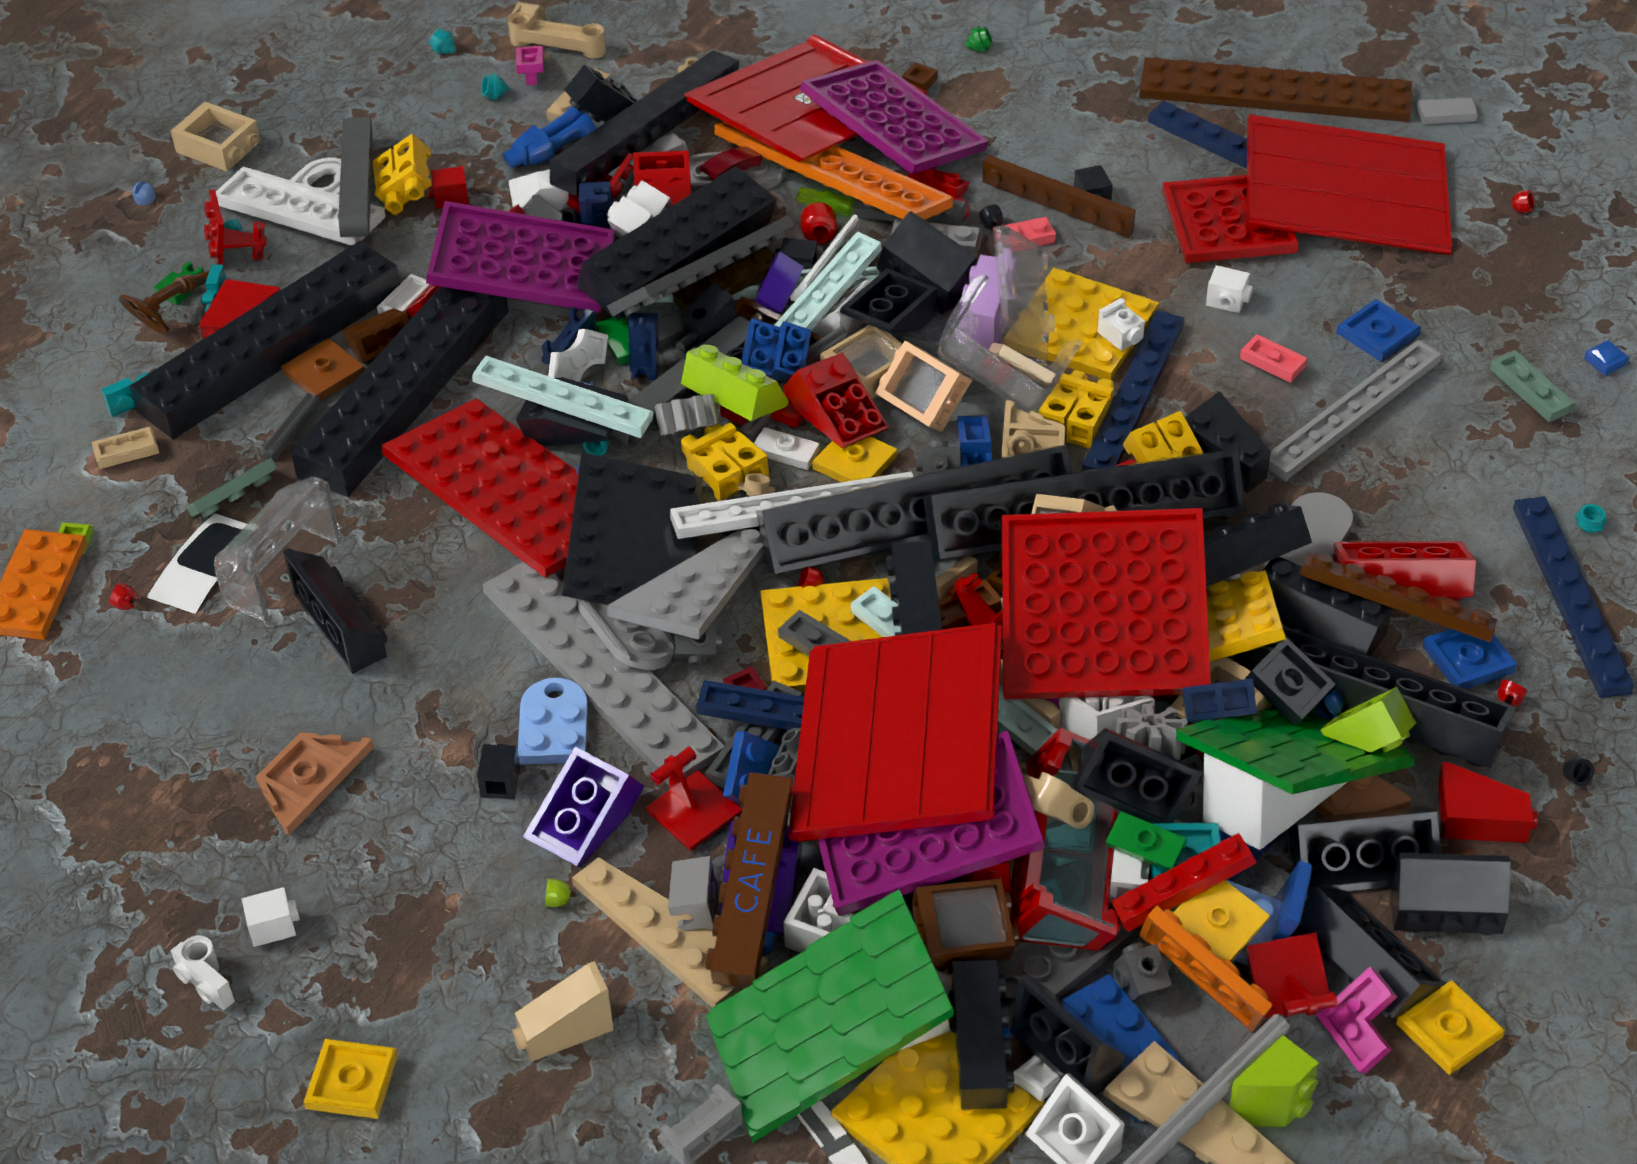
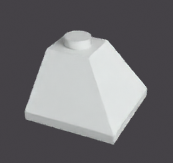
[508,169,570,215]

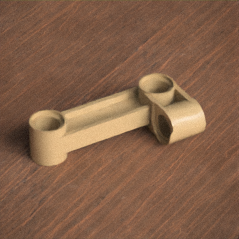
[508,2,606,58]
[1022,772,1094,829]

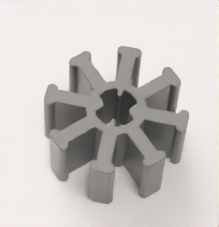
[654,394,719,436]
[1116,703,1188,761]

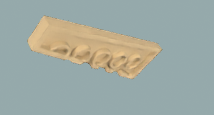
[572,857,769,1008]
[1103,1041,1295,1164]

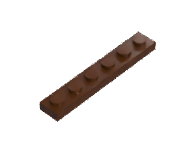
[982,155,1136,238]
[1299,553,1497,642]

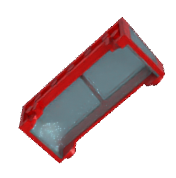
[1009,727,1120,951]

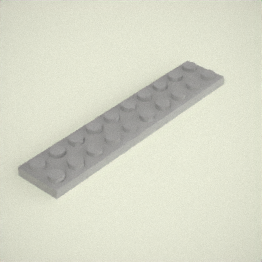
[482,562,725,785]

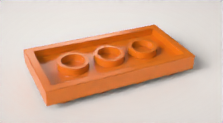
[0,529,87,640]
[1139,906,1273,1033]

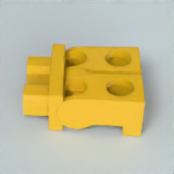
[372,134,432,215]
[1038,370,1114,449]
[1123,411,1203,463]
[681,422,769,501]

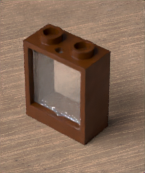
[911,879,1019,968]

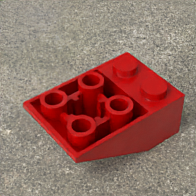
[633,150,691,206]
[783,352,890,449]

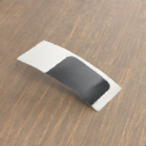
[146,513,262,614]

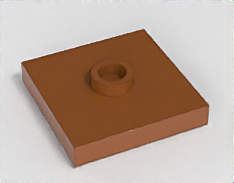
[281,338,365,402]

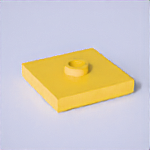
[812,437,897,482]
[1173,880,1270,962]
[1397,980,1505,1075]
[303,1039,398,1119]

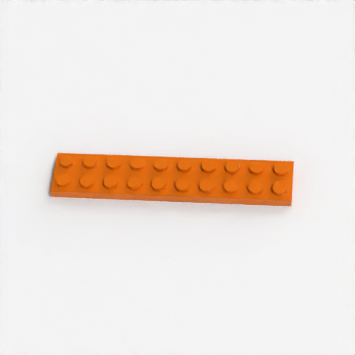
[715,121,953,220]

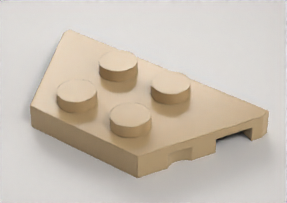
[1001,400,1065,457]

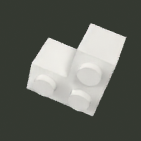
[607,180,672,238]
[1059,696,1155,745]
[784,868,854,953]

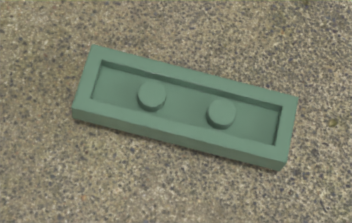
[1490,350,1575,423]
[185,458,277,518]

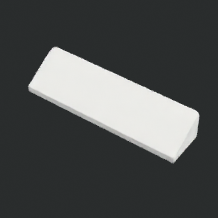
[790,215,859,301]

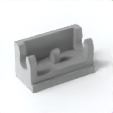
[668,856,718,930]
[658,1084,743,1164]

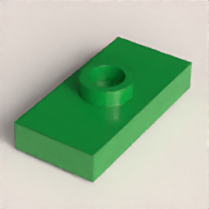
[1106,811,1187,871]

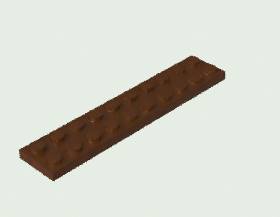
[1139,57,1412,122]

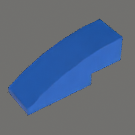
[957,415,992,466]

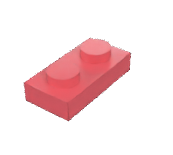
[993,217,1056,254]
[1240,334,1308,383]

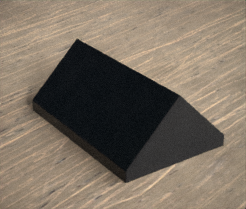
[1073,728,1202,824]

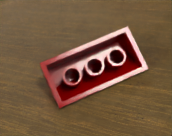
[1333,541,1476,601]

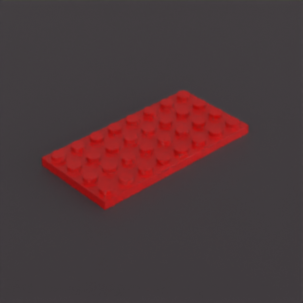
[382,398,578,578]

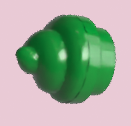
[965,26,993,53]

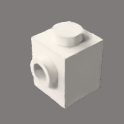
[1206,266,1253,313]
[242,887,300,947]

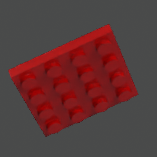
[1162,175,1299,263]

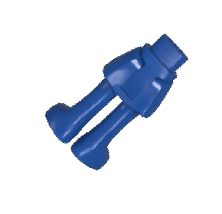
[502,106,597,168]

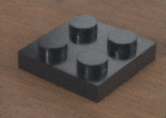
[1245,637,1335,726]

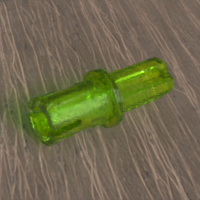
[797,187,853,216]

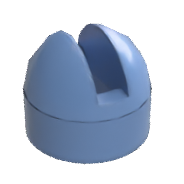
[132,181,156,205]

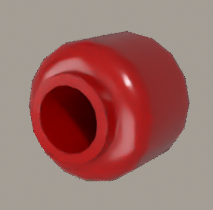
[800,202,838,244]

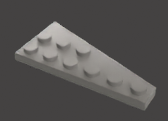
[607,529,765,639]

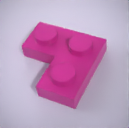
[1316,967,1397,1074]

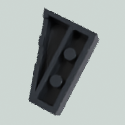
[564,64,638,123]
[1184,391,1271,493]

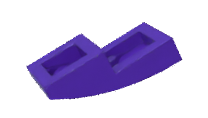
[754,252,803,314]

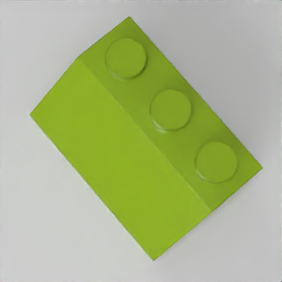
[681,345,788,421]

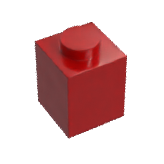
[427,166,469,209]

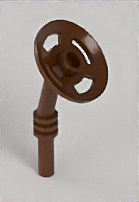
[119,271,210,334]

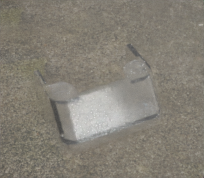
[993,226,1055,365]
[938,274,1083,413]
[214,476,341,622]

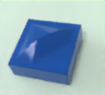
[1584,340,1629,376]

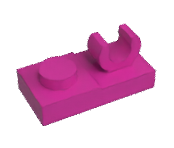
[516,46,544,86]

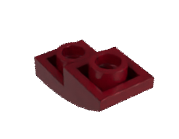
[700,146,763,181]

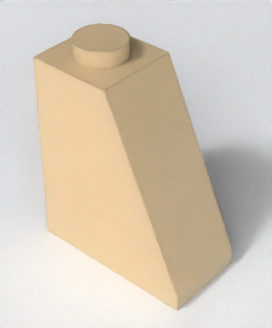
[512,961,614,1062]

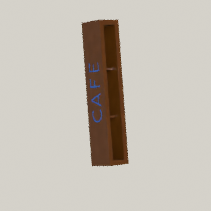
[705,772,793,988]

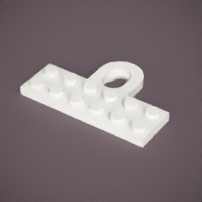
[216,158,385,245]

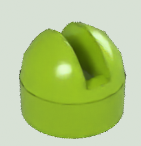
[545,878,571,908]

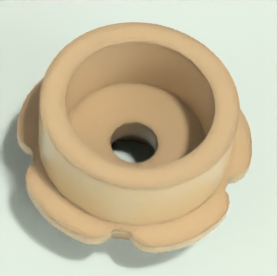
[1006,430,1037,455]

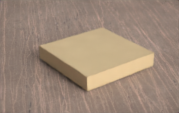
[988,343,1056,384]

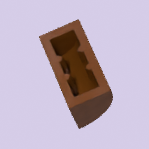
[342,308,409,362]

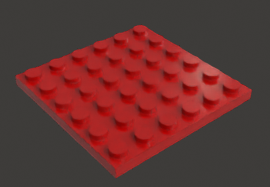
[1002,508,1211,700]

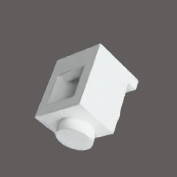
[1097,298,1145,351]
[1109,850,1149,903]

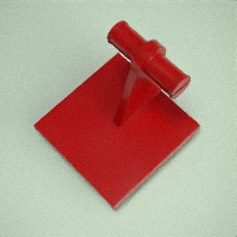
[204,189,267,265]
[948,573,1003,629]
[645,746,742,852]
[1245,932,1337,1019]

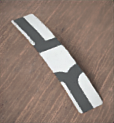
[796,1101,868,1164]

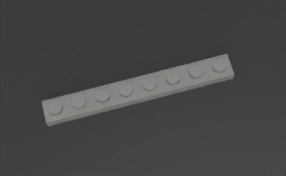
[1268,340,1442,481]

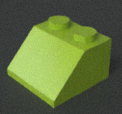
[1321,687,1416,752]
[1229,1035,1319,1127]

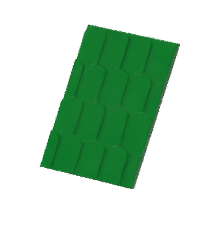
[1176,707,1415,850]
[705,889,954,1143]

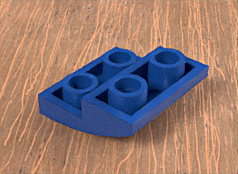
[741,319,811,381]

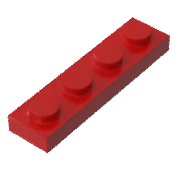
[1111,833,1257,932]

